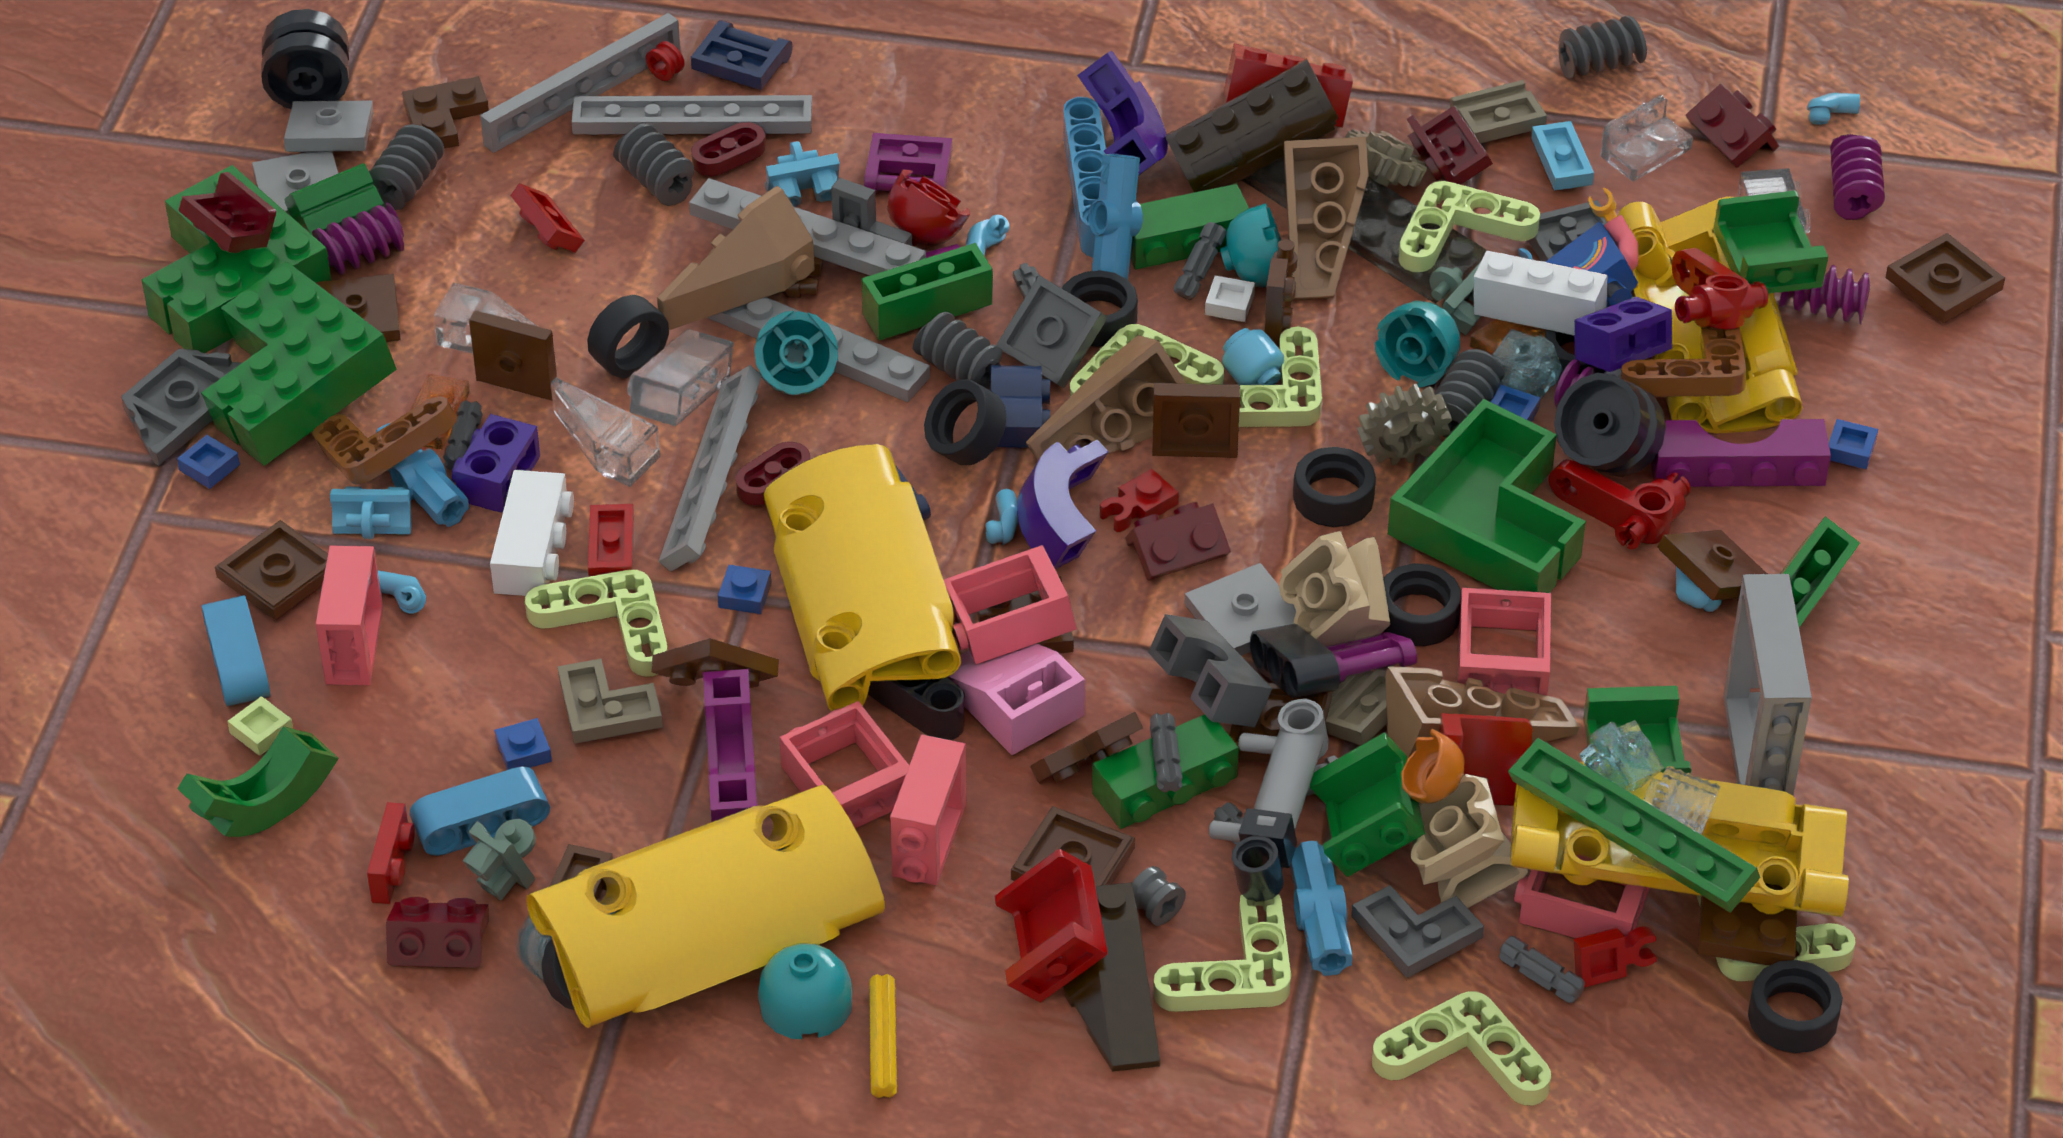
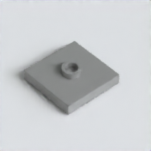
[284,101,374,152]
[252,151,338,216]
[1184,563,1296,656]

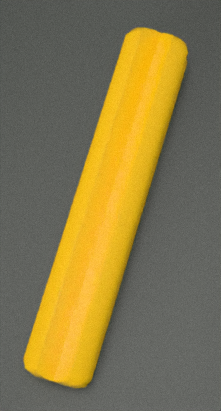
[869,974,897,1098]

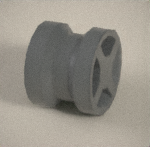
[1132,866,1186,926]

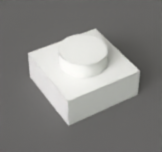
[1205,275,1255,322]

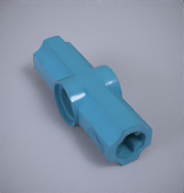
[1088,154,1143,280]
[376,423,469,527]
[1290,841,1353,976]

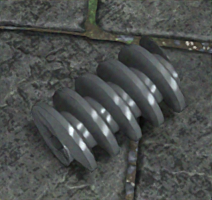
[1558,15,1647,79]
[613,123,694,206]
[369,124,445,210]
[912,311,1002,390]
[1434,349,1505,438]

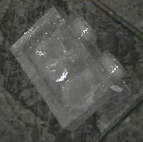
[1600,95,1693,181]

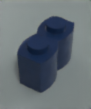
[990,365,1050,448]

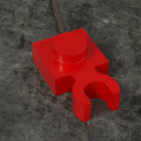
[1100,469,1179,532]
[1574,926,1657,988]

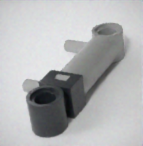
[1209,699,1329,902]

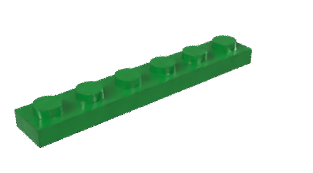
[1508,738,1760,913]

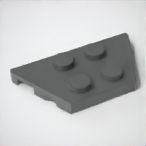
[121,348,242,466]

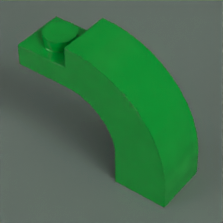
[177,726,339,837]

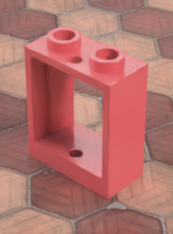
[943,545,1077,665]
[316,546,383,685]
[1457,588,1551,696]
[779,701,909,829]
[890,735,967,886]
[1514,855,1650,938]

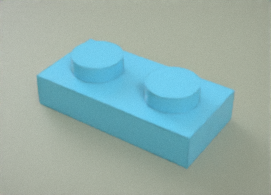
[1531,121,1594,191]

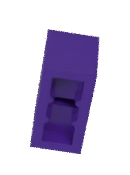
[1574,297,1672,372]
[452,414,540,513]

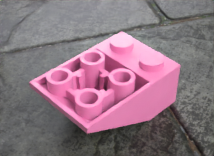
[946,643,1085,755]

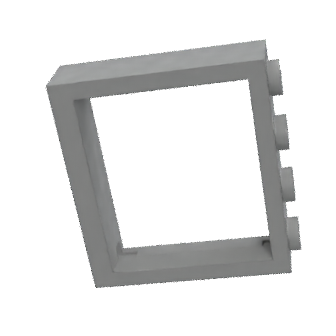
[1723,574,1812,796]

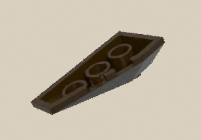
[1063,882,1160,1072]

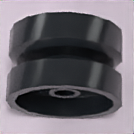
[261,9,349,109]
[1554,373,1666,477]

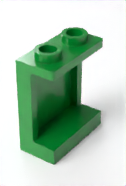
[1713,190,1829,294]
[1583,686,1692,777]
[1310,732,1425,877]

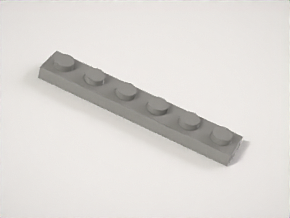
[480,13,680,153]
[572,95,812,135]
[689,178,926,275]
[707,297,930,402]
[658,365,762,571]

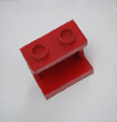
[994,849,1108,1003]

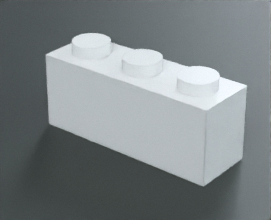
[1474,251,1607,335]
[490,470,574,596]

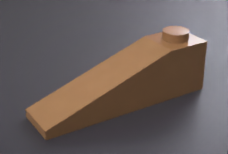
[1284,137,1368,300]
[657,186,815,330]
[1026,335,1186,460]
[1385,667,1580,758]

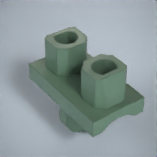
[1429,262,1481,336]
[462,819,536,900]

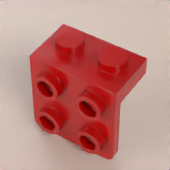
[1432,713,1533,806]

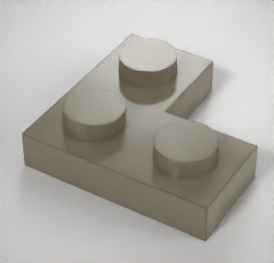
[557,659,663,744]

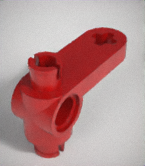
[1672,248,1768,329]
[1548,459,1691,550]

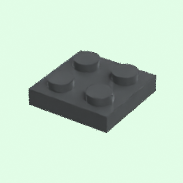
[996,275,1108,388]

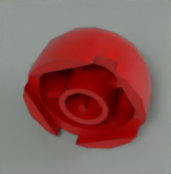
[887,170,970,246]

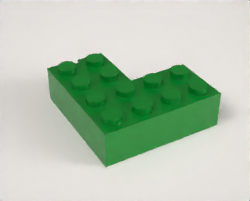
[141,165,331,353]
[201,261,397,466]
[1387,399,1586,593]

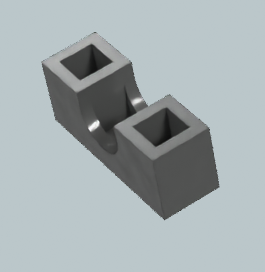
[1148,614,1272,727]

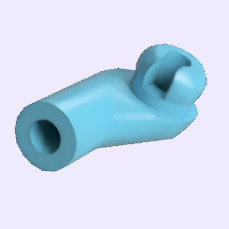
[1807,93,1860,125]
[966,215,1010,256]
[985,489,1018,545]
[1676,567,1722,612]
[378,570,426,613]

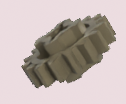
[1345,129,1427,187]
[1357,384,1452,465]

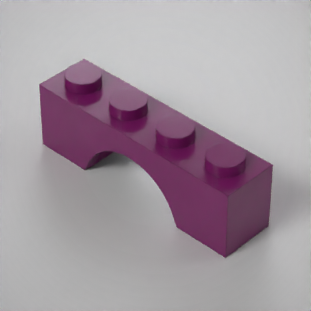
[1651,419,1831,487]
[703,669,757,822]

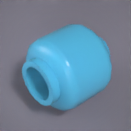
[1222,328,1284,385]

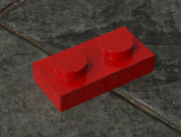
[510,183,585,253]
[588,504,634,577]
[367,802,415,904]

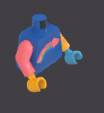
[1518,188,1638,307]

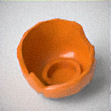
[1401,729,1464,804]

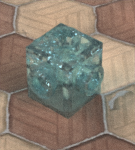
[1492,329,1563,400]
[1579,720,1664,792]

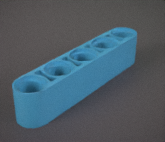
[1063,97,1106,257]

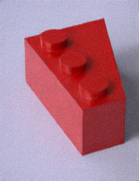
[1224,43,1353,128]

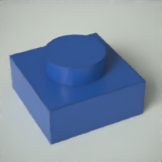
[1491,385,1540,422]
[1829,419,1879,470]
[177,435,240,489]
[718,565,772,614]
[494,718,552,770]

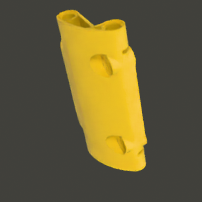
[1618,197,1803,434]
[764,444,961,711]
[1510,761,1849,917]
[526,784,885,1028]

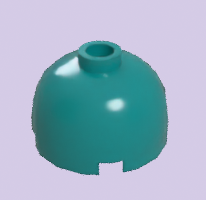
[1220,203,1282,288]
[1375,301,1460,388]
[754,311,838,395]
[758,943,853,1039]

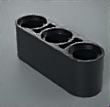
[1250,623,1340,699]
[868,678,964,740]

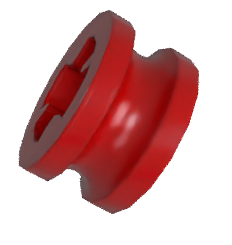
[645,41,685,81]

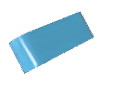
[201,595,271,707]
[409,767,551,856]

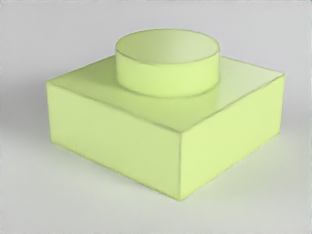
[227,696,293,756]

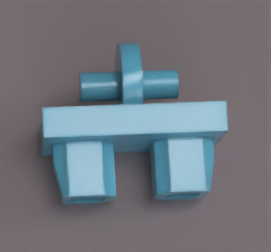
[765,141,840,207]
[330,486,412,539]

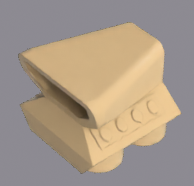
[1279,531,1390,647]
[1411,774,1528,908]

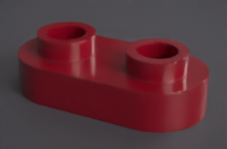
[691,122,766,177]
[735,442,811,505]

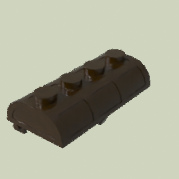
[1165,58,1339,193]

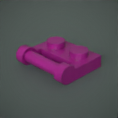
[864,133,953,194]
[1326,632,1417,682]

